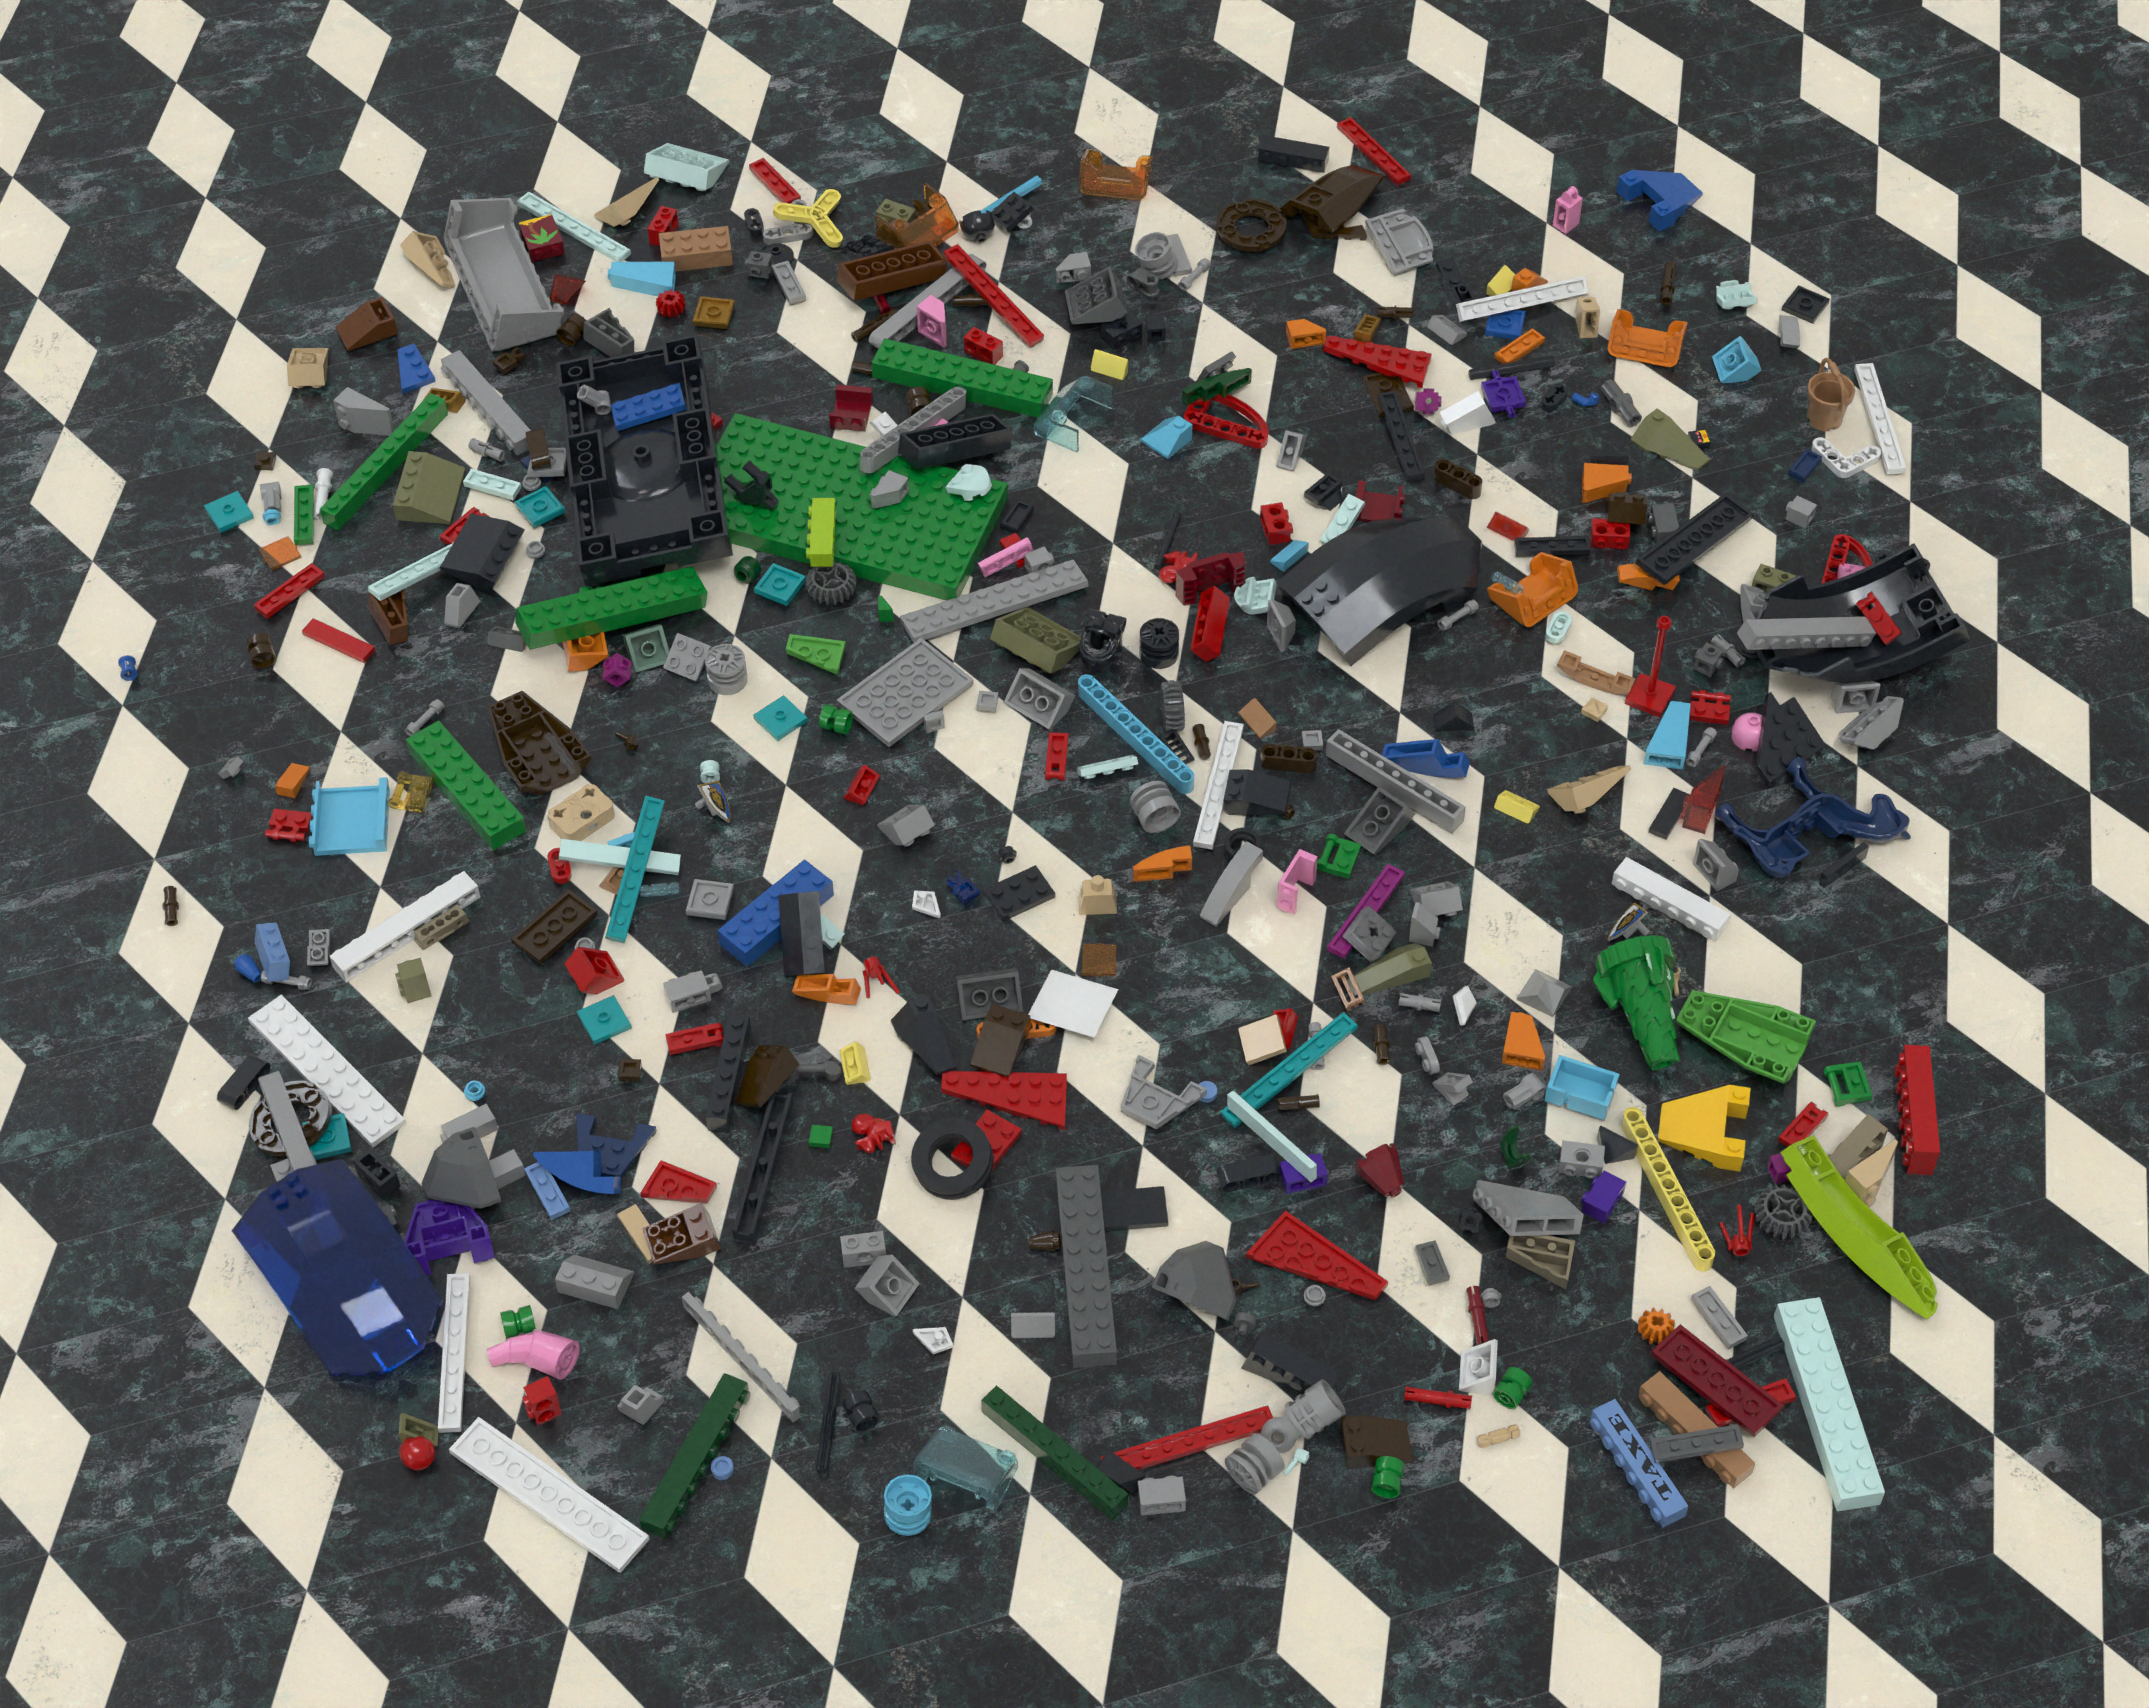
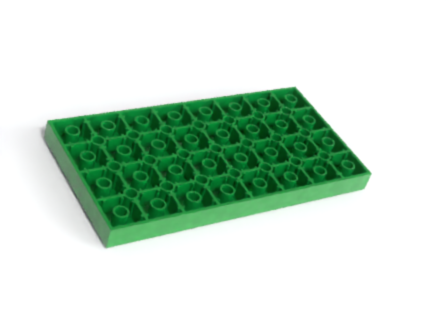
[717,413,1008,601]

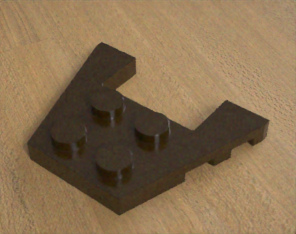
[1302,211,1367,241]

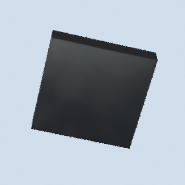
[1781,285,1830,324]

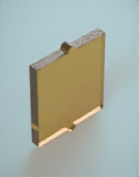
[259,536,302,570]
[1082,943,1116,977]

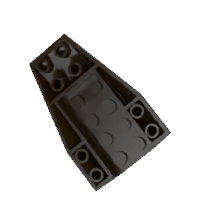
[1280,165,1384,233]
[488,691,591,795]

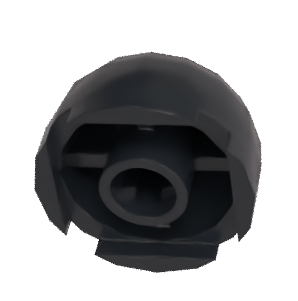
[959,210,995,243]

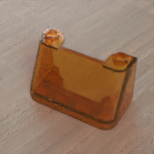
[1079,149,1154,200]

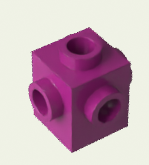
[1415,388,1442,414]
[603,653,632,688]

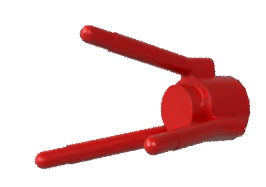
[862,957,900,998]
[1719,1205,1754,1256]

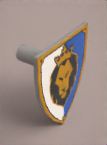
[695,781,731,823]
[1607,902,1649,941]

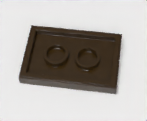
[1362,373,1414,418]

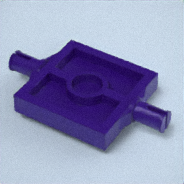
[1481,369,1526,418]

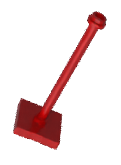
[1625,616,1676,718]

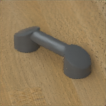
[786,1061,841,1081]

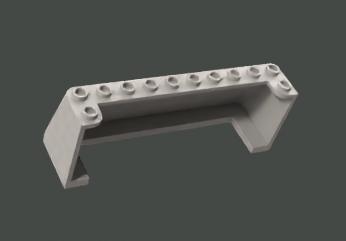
[444,198,564,352]

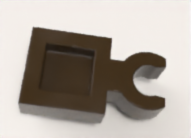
[492,347,526,374]

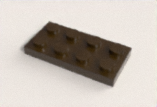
[511,889,598,965]

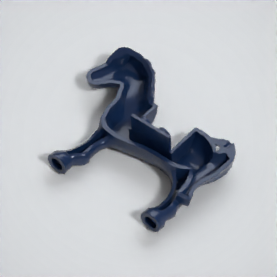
[1715,757,1911,878]

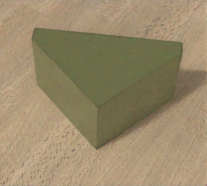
[399,1413,439,1447]

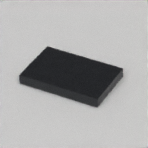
[1101,1186,1168,1231]

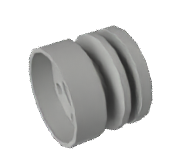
[1135,232,1178,279]
[705,644,748,695]
[1130,781,1181,833]
[1225,1433,1285,1495]

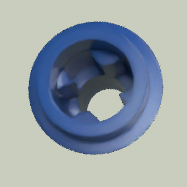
[234,954,262,983]

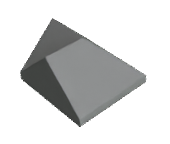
[1267,599,1296,652]
[1517,969,1572,1017]

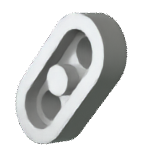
[1415,1036,1440,1075]

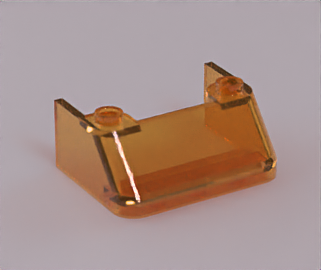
[875,183,959,250]

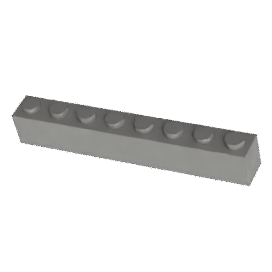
[441,350,531,455]
[1737,617,1876,650]
[1326,729,1466,833]

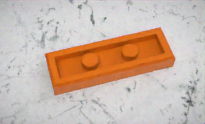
[1494,328,1545,364]

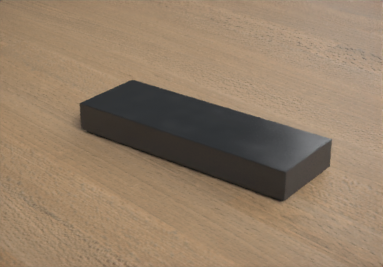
[1649,787,1691,840]
[1819,842,1869,888]

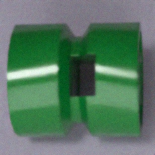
[819,704,853,735]
[500,1305,536,1340]
[1492,1367,1533,1409]
[1371,1456,1405,1498]

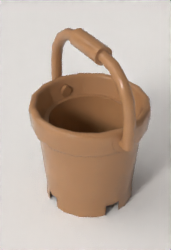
[1807,358,1856,431]

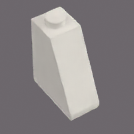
[1440,391,1496,435]

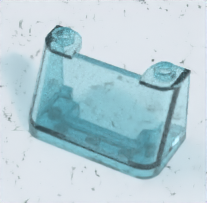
[913,1426,1018,1511]

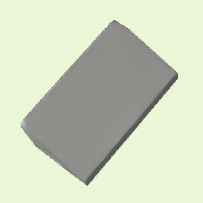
[1427,315,1467,345]
[1011,1313,1055,1338]

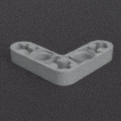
[763,199,813,245]

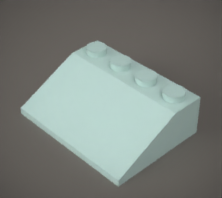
[644,143,729,191]

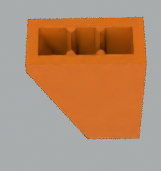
[1582,463,1632,503]
[1502,1012,1545,1071]

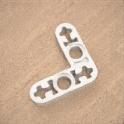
[1812,437,1881,478]

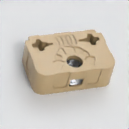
[547,784,615,841]

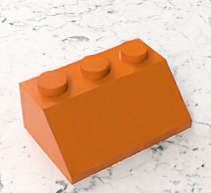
[563,632,608,671]

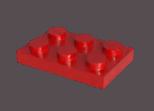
[951,1110,1022,1170]

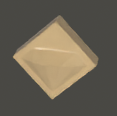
[1581,697,1608,722]

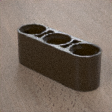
[525,428,551,470]
[1434,459,1483,499]
[1260,744,1317,774]

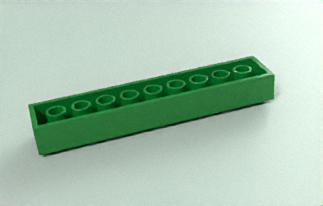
[872,338,1053,419]
[515,566,708,650]

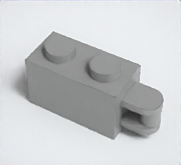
[663,970,722,1013]

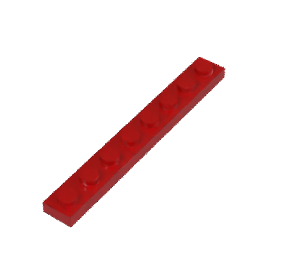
[943,244,1044,347]
[1100,1405,1273,1470]

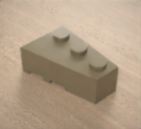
[1506,1235,1575,1290]

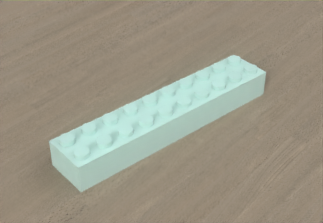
[1774,1297,1885,1512]

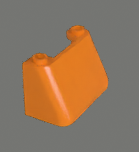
[1608,309,1688,367]
[1487,552,1578,627]

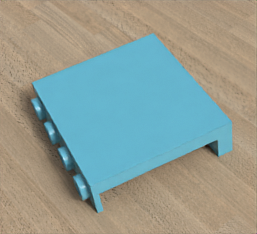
[309,777,390,856]

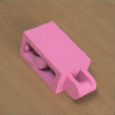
[1553,186,1583,234]

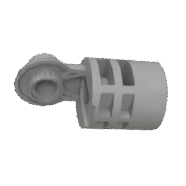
[1261,1379,1346,1453]

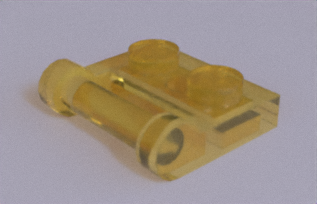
[388,771,433,812]

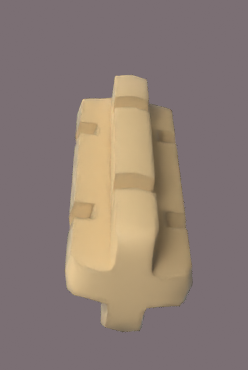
[1477,1424,1520,1448]

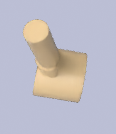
[1673,967,1681,996]

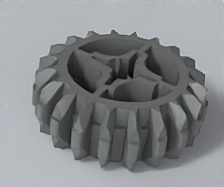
[806,560,856,606]
[1161,680,1185,732]
[1754,1184,1813,1240]

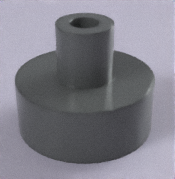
[1233,1312,1257,1335]

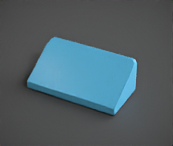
[1270,540,1309,572]

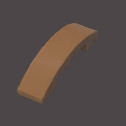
[1557,650,1635,695]

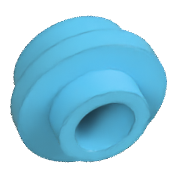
[262,509,281,525]
[464,1081,485,1101]

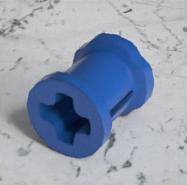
[118,655,138,681]

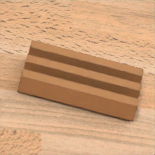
[1331,967,1366,1011]

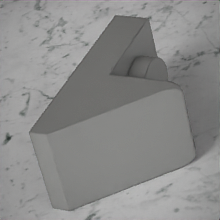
[1433,1072,1473,1105]

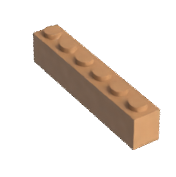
[1638,1371,1755,1489]

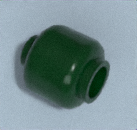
[734,556,761,584]

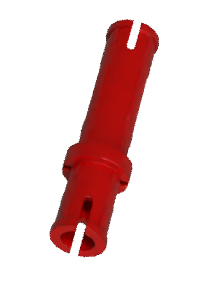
[1404,1386,1472,1410]

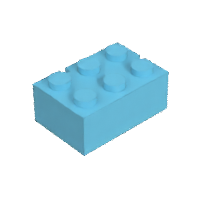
[1545,1055,1620,1120]

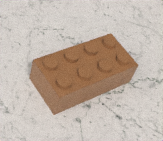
[659,226,733,271]

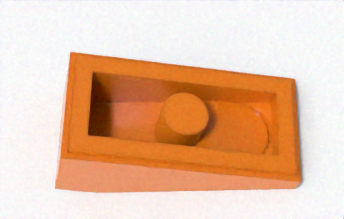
[275,763,310,798]

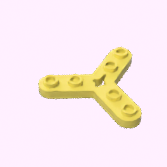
[773,189,843,248]

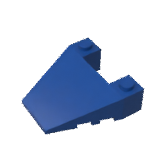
[1616,170,1703,232]

